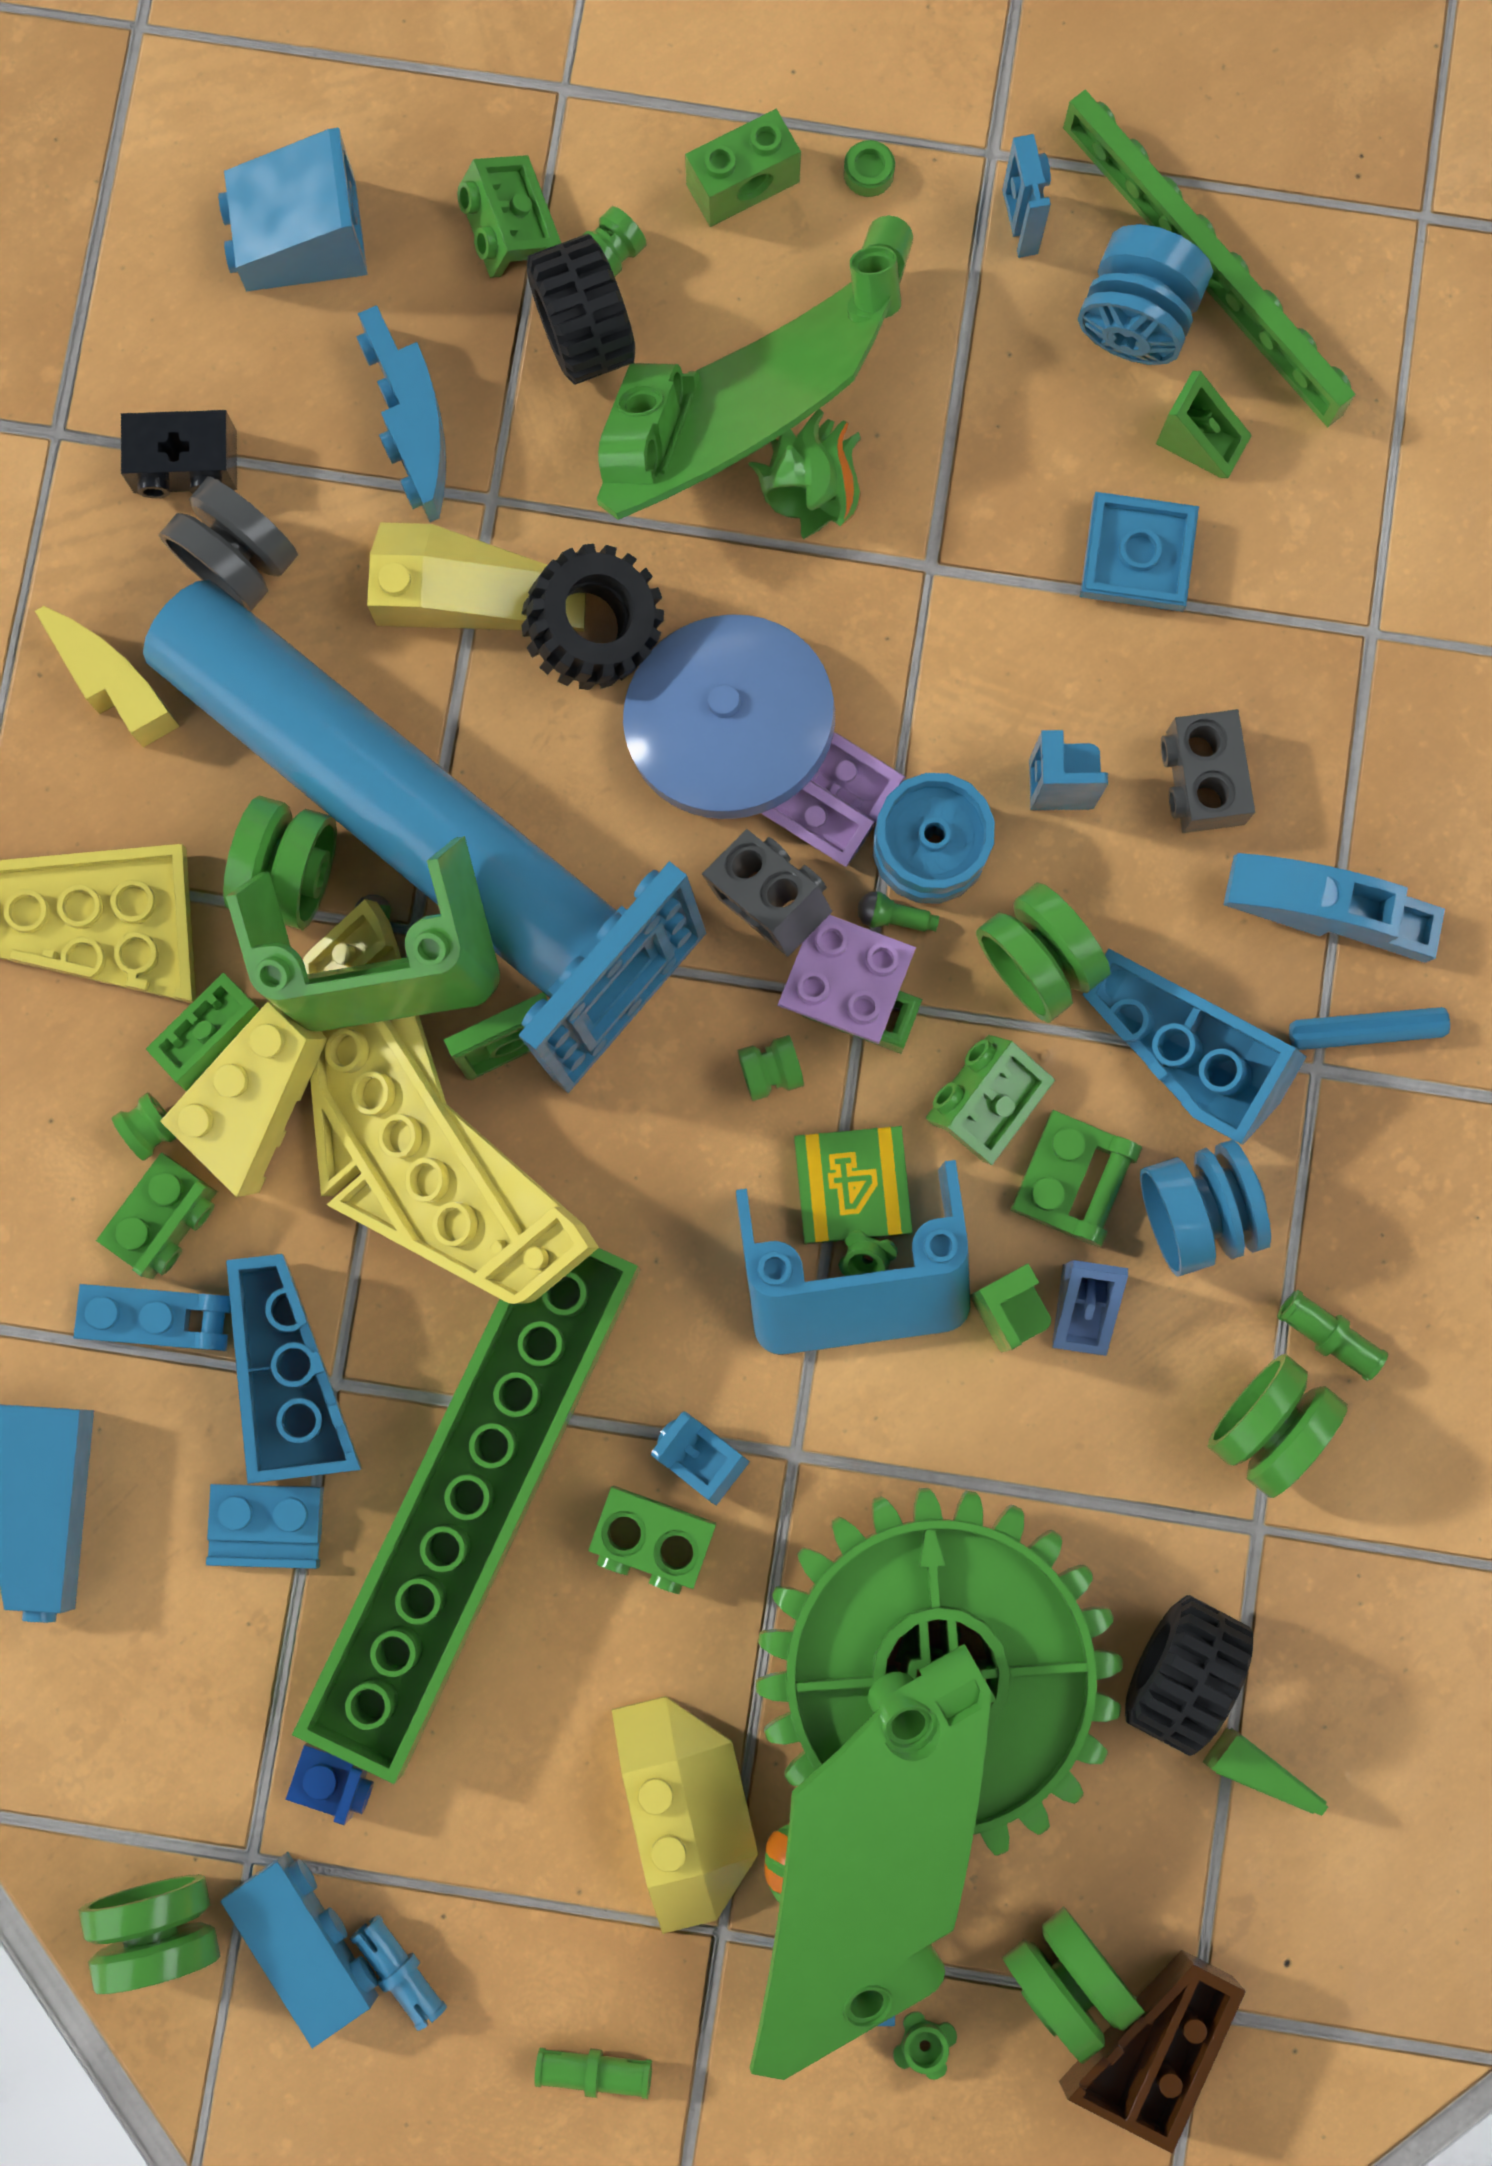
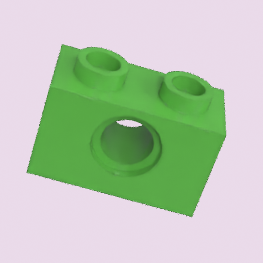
[685,108,801,227]

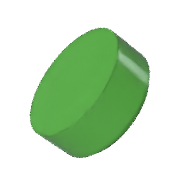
[844,140,895,197]

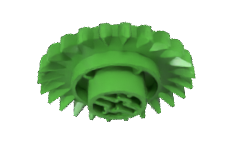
[756,1488,1123,1856]

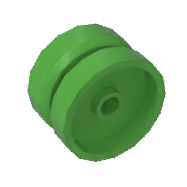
[223,795,337,931]
[976,883,1111,1023]
[1207,1354,1348,1498]
[78,1874,221,1994]
[1002,1907,1145,2064]

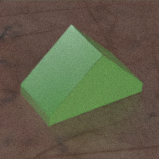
[1156,371,1252,479]

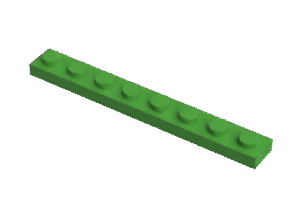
[1063,89,1356,428]

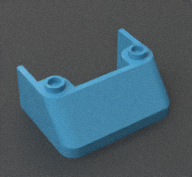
[736,1160,970,1355]

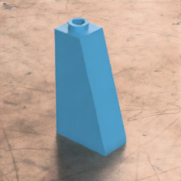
[0,1404,94,1623]

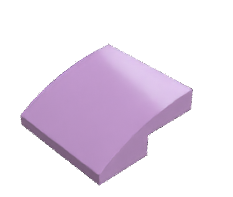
[761,732,906,867]

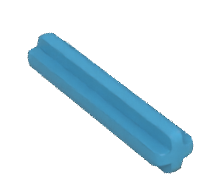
[1289,1007,1450,1050]

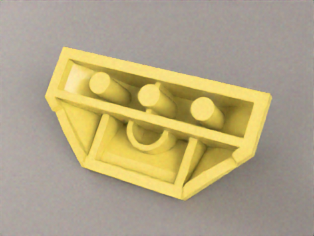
[612,1696,758,1934]

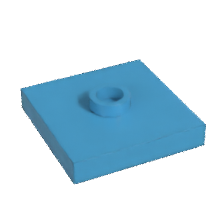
[1080,492,1199,612]

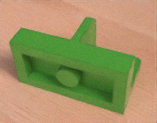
[970,1263,1051,1353]

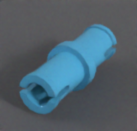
[350,1915,447,2031]

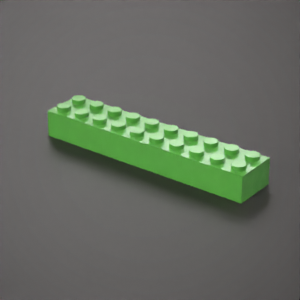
[292,1248,640,1784]

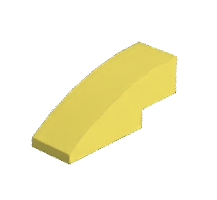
[35,606,180,747]

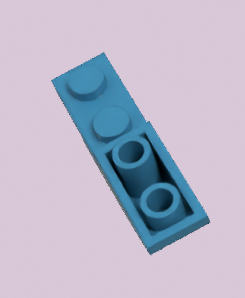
[356,305,446,522]
[1223,853,1445,963]

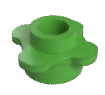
[838,1230,898,1276]
[893,2011,957,2080]

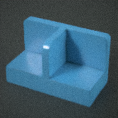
[1029,730,1108,810]

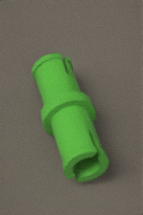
[1277,1290,1388,1381]
[534,2047,652,2099]

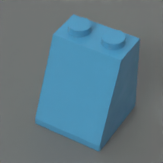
[218,128,368,292]

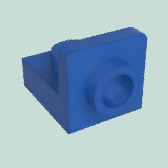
[285,1743,374,1825]

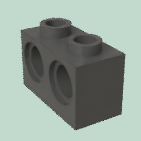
[1161,709,1255,833]
[702,829,833,957]

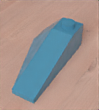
[1082,948,1307,1145]

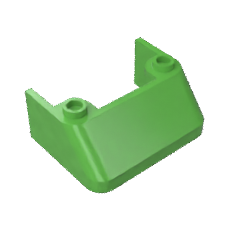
[226,836,500,1031]

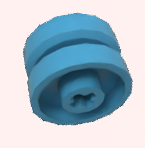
[873,773,995,904]

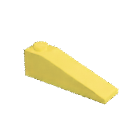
[367,522,586,632]

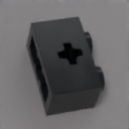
[121,410,237,498]

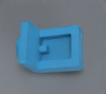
[651,1411,750,1506]

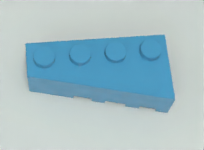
[226,1254,362,1484]

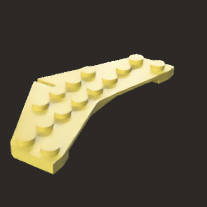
[303,899,599,1304]

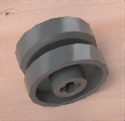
[159,476,298,612]

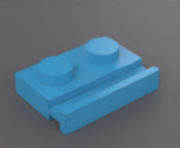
[1002,134,1051,258]
[206,1484,324,1569]

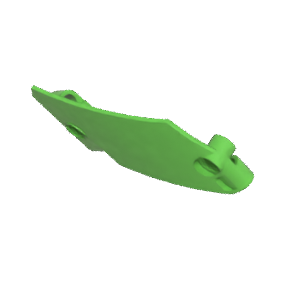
[597,215,913,520]
[749,1644,996,2080]

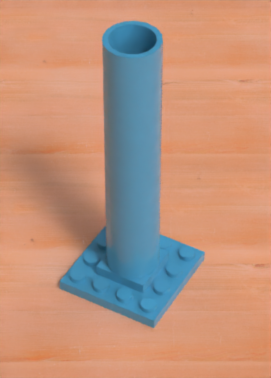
[143,580,707,1093]

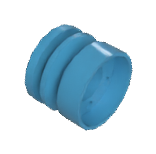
[1077,224,1213,365]
[1140,1140,1271,1277]

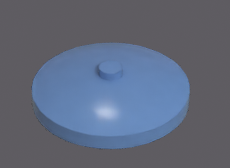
[623,615,835,819]

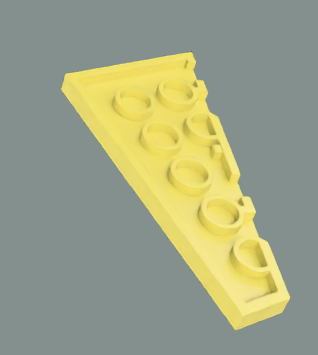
[0,844,196,1003]

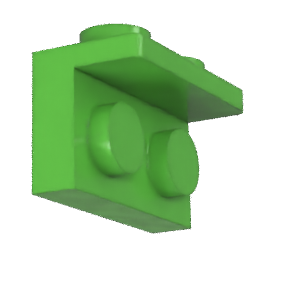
[457,155,561,278]
[146,973,260,1091]
[926,1035,1055,1165]
[96,1153,218,1279]

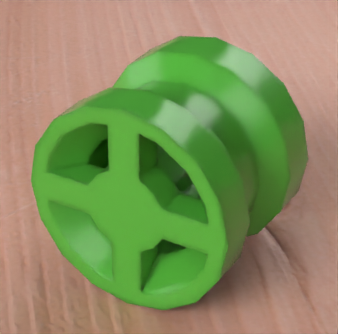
[112,1092,176,1161]

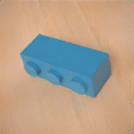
[220,1852,378,2049]

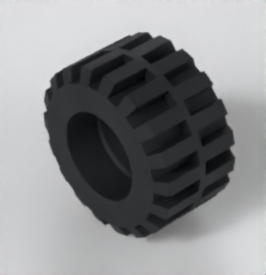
[527,234,635,385]
[521,544,664,690]
[1125,1595,1253,1756]

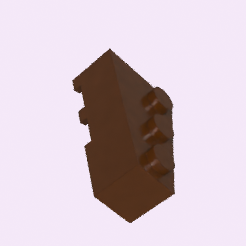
[1059,1950,1246,2154]

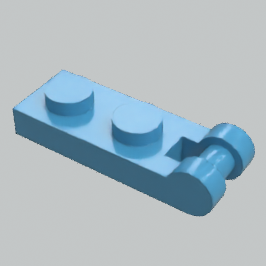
[73,1284,231,1351]

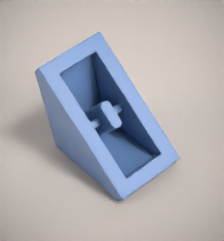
[1053,1260,1128,1356]

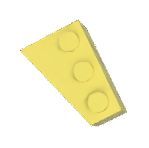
[160,1002,327,1197]

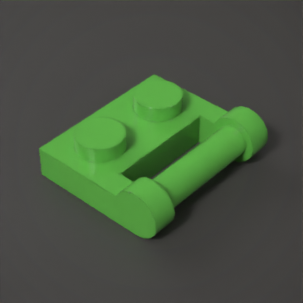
[1010,1110,1142,1247]

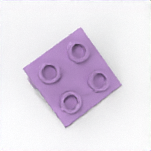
[778,915,916,1044]

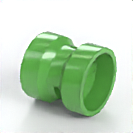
[583,206,647,277]
[737,1035,804,1101]

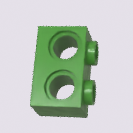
[588,1486,716,1594]

